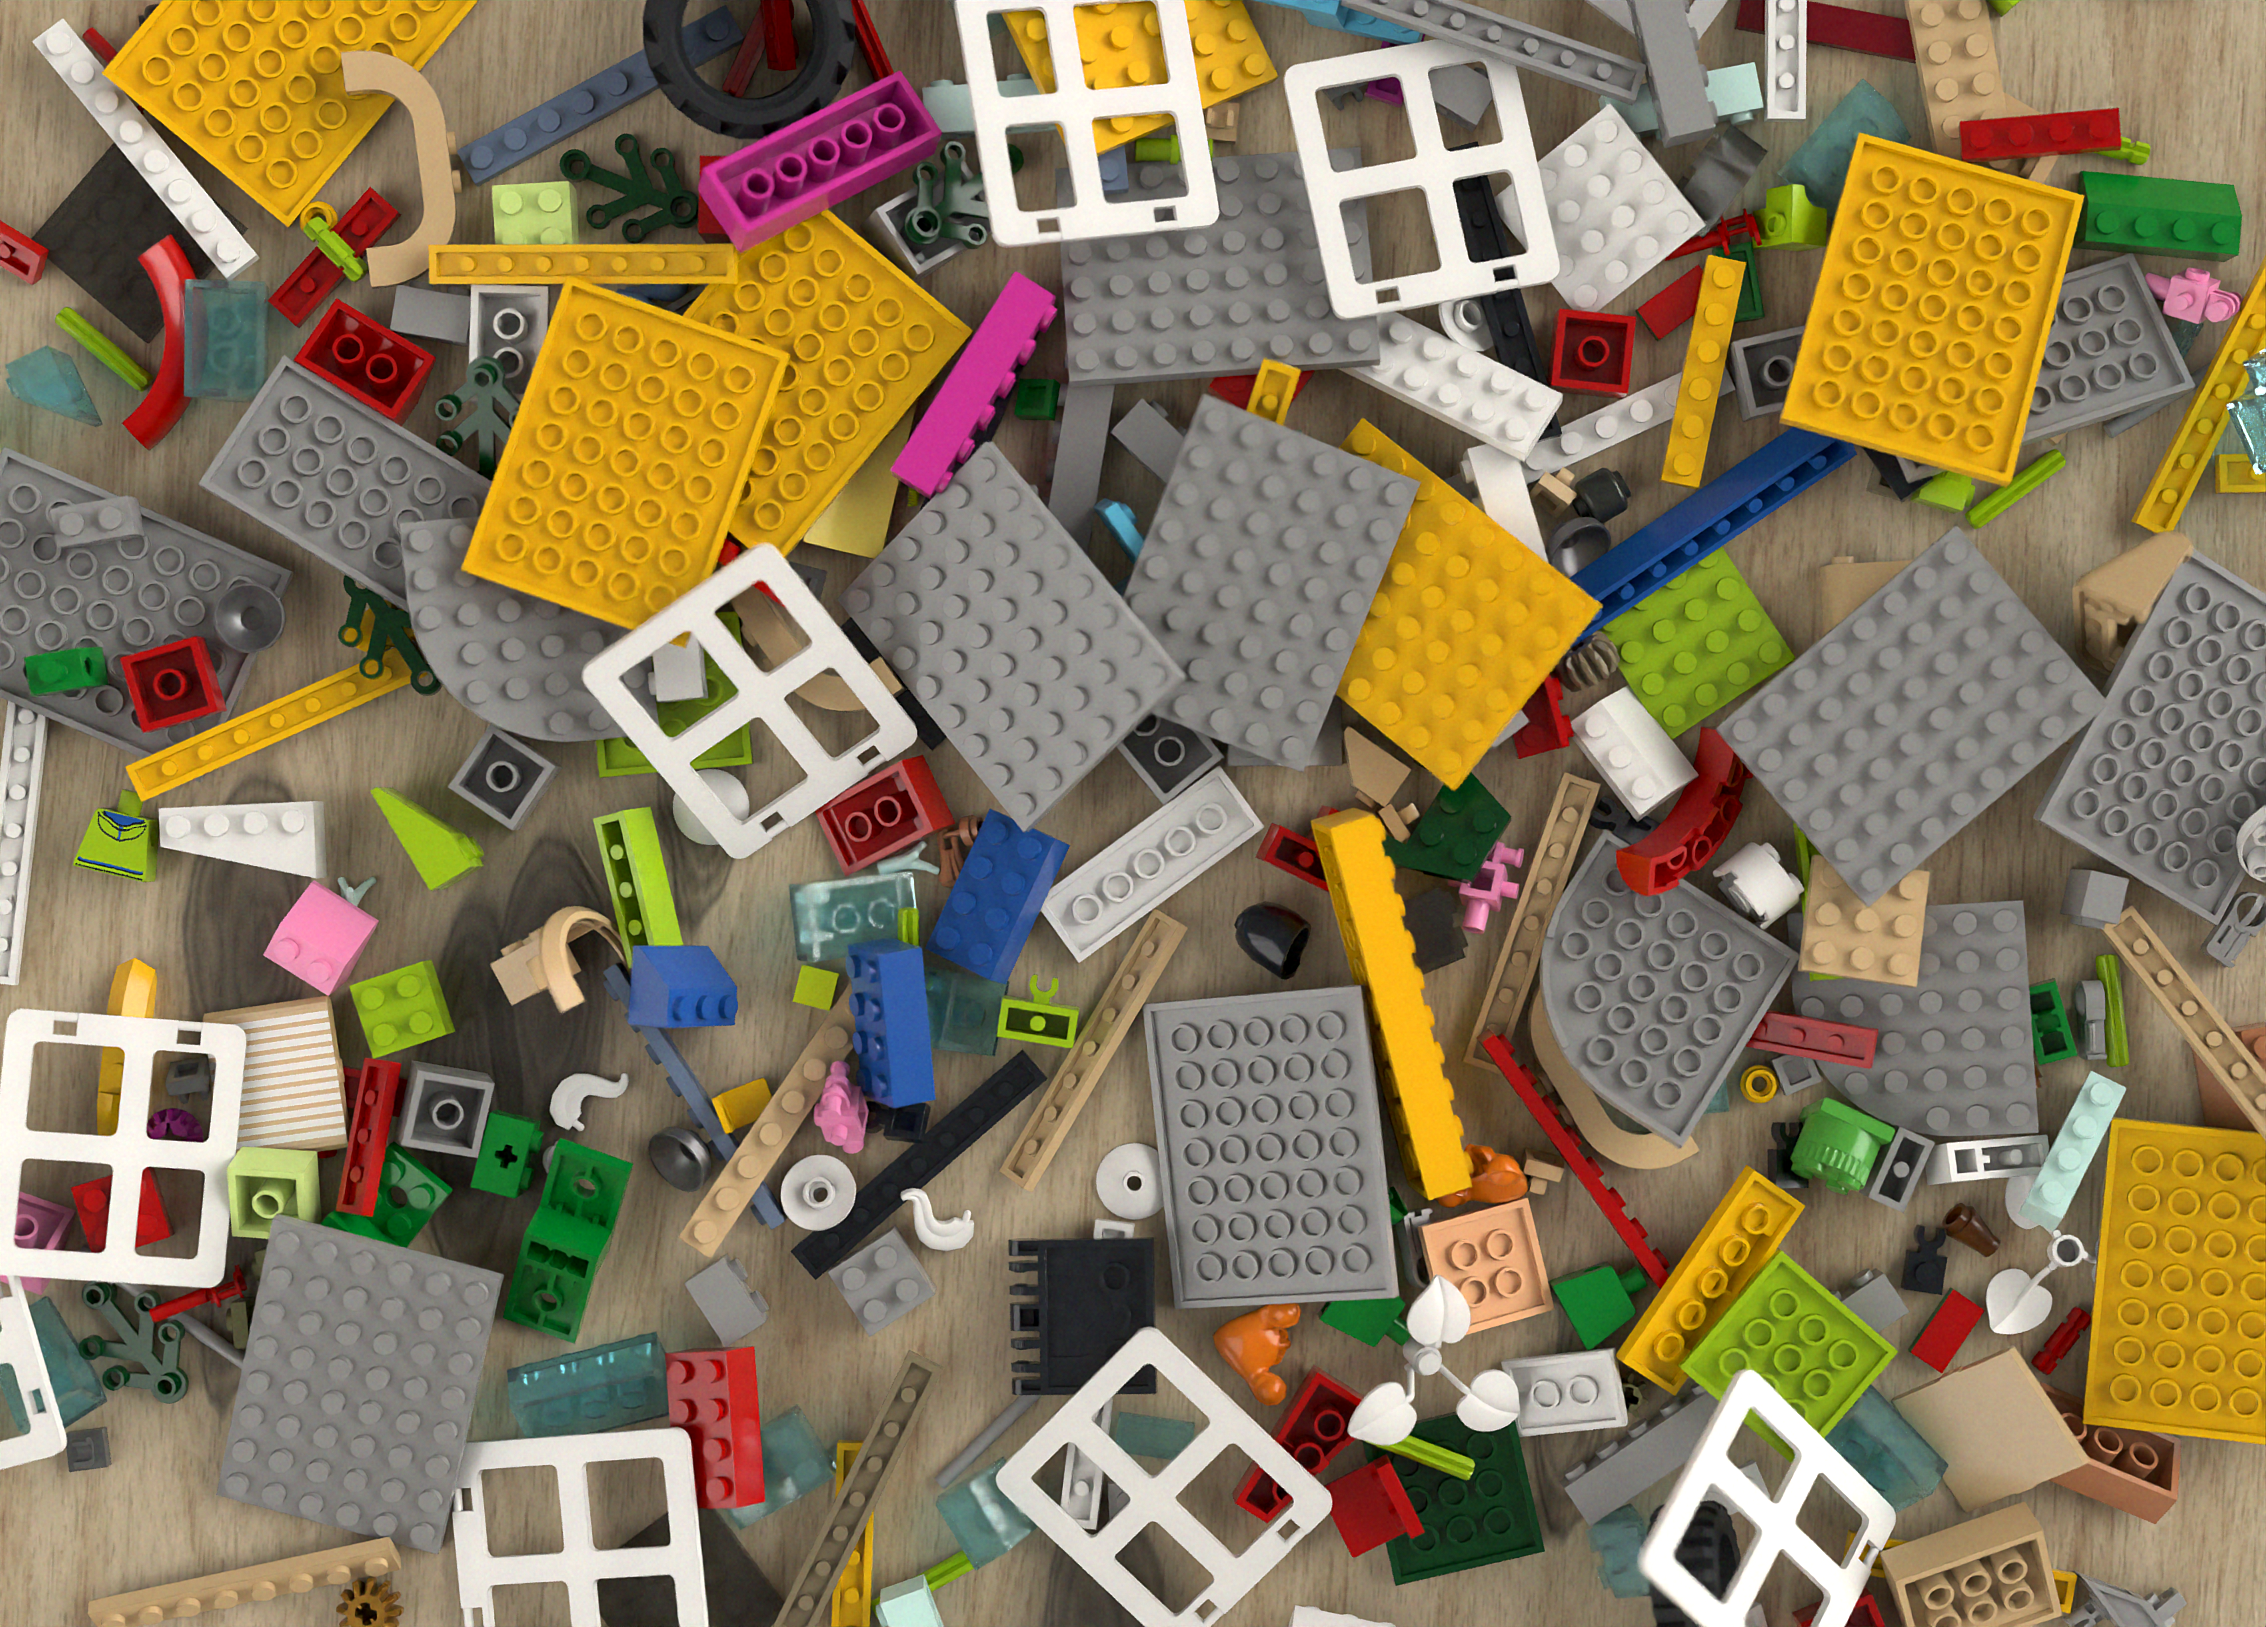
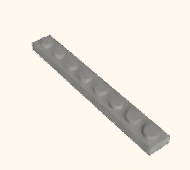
[1340,0,1647,105]

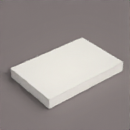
[1501,1347,1629,1437]

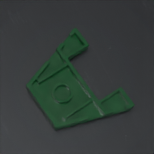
[1381,758,1511,884]

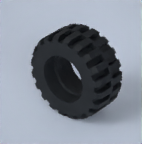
[1647,1500,1745,1627]

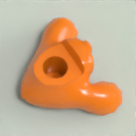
[1433,1143,1528,1208]
[1212,1303,1302,1406]

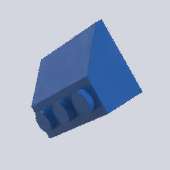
[628,945,738,1028]

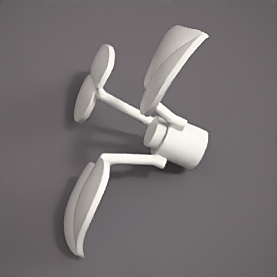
[1985,1175,2099,1334]
[1347,1274,1520,1445]

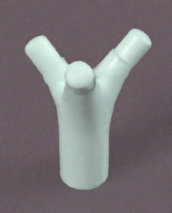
[877,841,940,876]
[337,876,377,907]

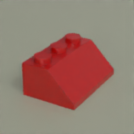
[294,298,436,427]

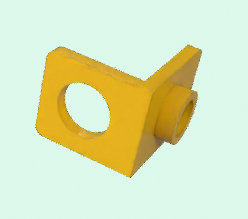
[712,1077,773,1134]

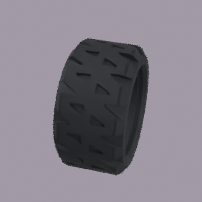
[643,0,856,139]

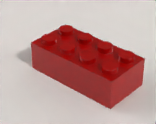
[665,1346,765,1509]

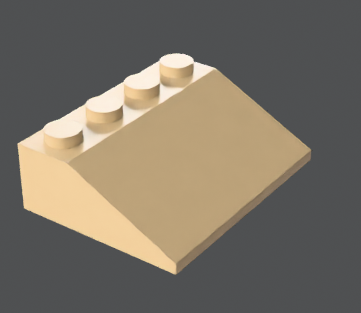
[1879,1501,2062,1627]

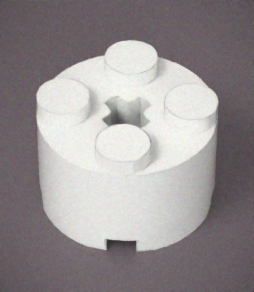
[1713,842,1804,930]

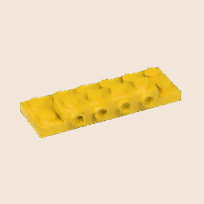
[1615,1165,1805,1396]

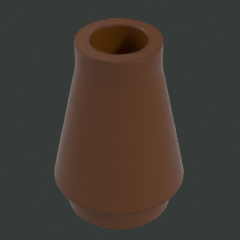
[1942,1203,2000,1258]

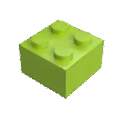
[349,959,456,1059]

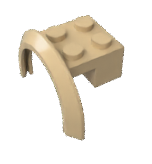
[490,906,632,1013]

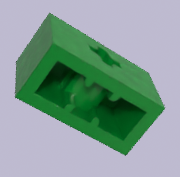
[2029,978,2078,1065]
[470,1109,544,1199]

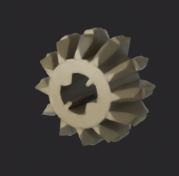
[1554,631,1620,692]

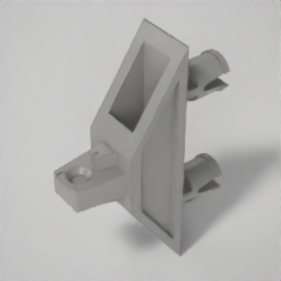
[2063,1571,2187,1627]

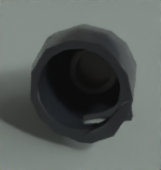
[1234,901,1311,980]

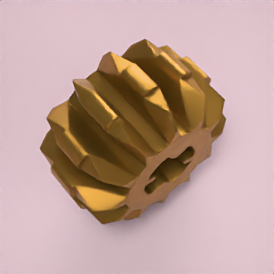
[336,1576,404,1627]

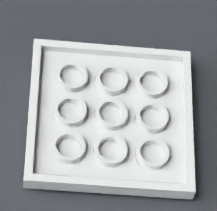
[1494,103,1706,312]

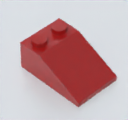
[815,754,956,877]

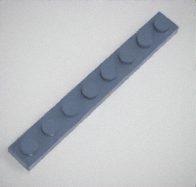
[457,4,744,187]
[603,962,788,1230]

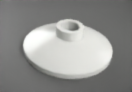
[1439,296,1494,352]
[673,769,750,845]
[1096,1143,1164,1220]
[781,1155,856,1231]

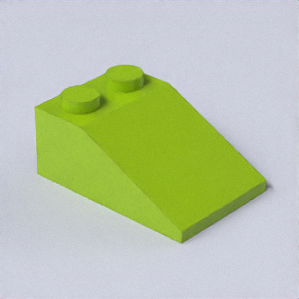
[370,787,485,891]

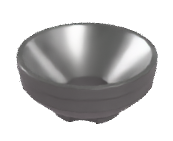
[1545,517,1611,578]
[213,583,286,653]
[648,1127,711,1192]

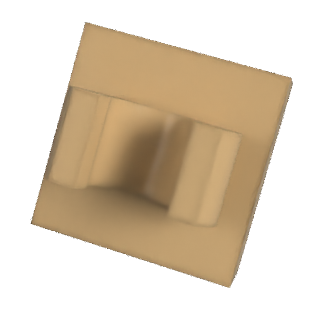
[1203,102,1240,144]
[1529,467,1577,518]
[1375,803,1421,842]
[1521,1147,1564,1195]

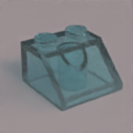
[5,345,103,427]
[924,965,1010,1056]
[936,1456,1039,1571]
[1585,1504,1650,1598]

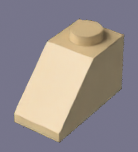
[1342,726,1411,809]

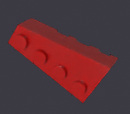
[1232,1364,1365,1524]

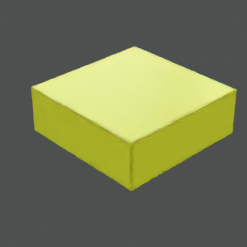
[792,964,840,1011]

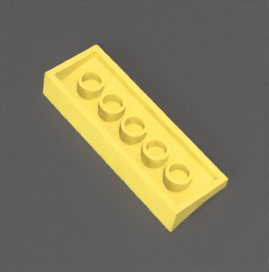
[803,399,919,559]

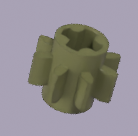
[1621,1371,1649,1418]

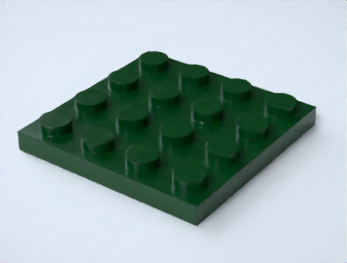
[1362,1412,1545,1586]

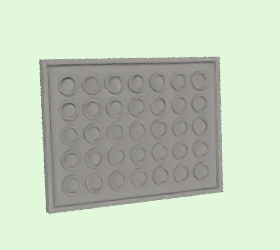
[1055,147,1380,387]
[1121,394,1421,773]
[837,442,1186,832]
[0,447,294,782]
[1714,525,2110,907]
[2033,549,2266,926]
[1142,984,1399,1309]
[216,1214,504,1554]

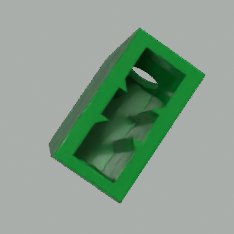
[24,647,109,697]
[1548,1261,1648,1351]
[1317,1295,1411,1347]

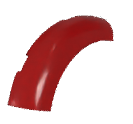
[122,234,207,450]
[1616,726,1753,897]

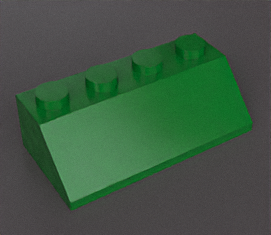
[2073,171,2242,262]

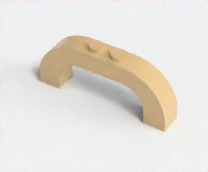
[341,51,462,289]
[730,536,907,713]
[1526,981,1700,1169]

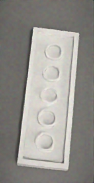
[1337,311,1563,461]
[1041,765,1264,963]

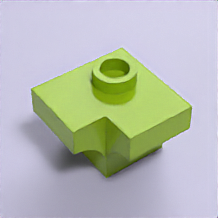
[1752,184,1827,252]

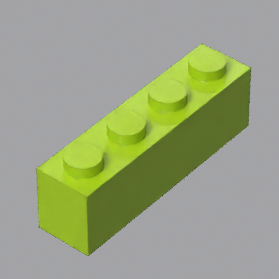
[593,806,683,969]

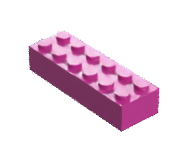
[698,70,942,253]
[890,271,1057,500]

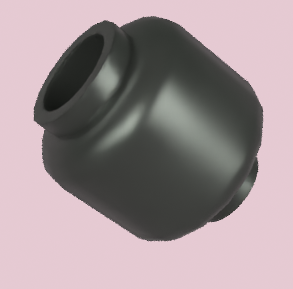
[1571,468,1631,524]

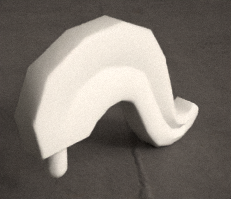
[549,1073,629,1131]
[901,1188,974,1251]

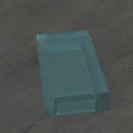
[1115,1411,1195,1460]

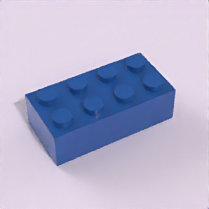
[925,809,1070,985]
[845,937,936,1108]

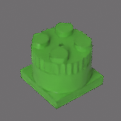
[1791,1097,1895,1195]

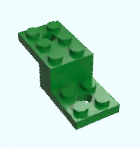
[503,1138,633,1344]
[320,1141,453,1248]

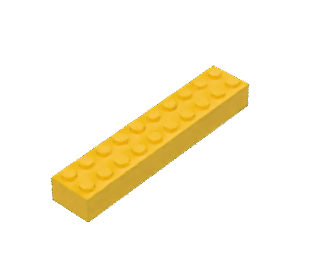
[1310,808,1474,1200]

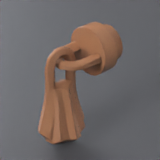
[937,815,984,889]

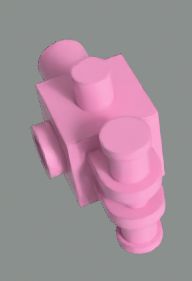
[2145,268,2243,324]
[1448,842,1524,934]
[814,1061,869,1154]

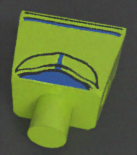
[73,789,159,882]

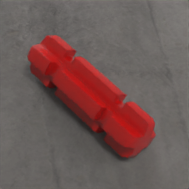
[2031,1307,2091,1375]

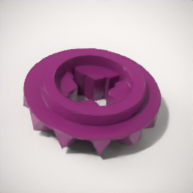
[146,1108,204,1170]

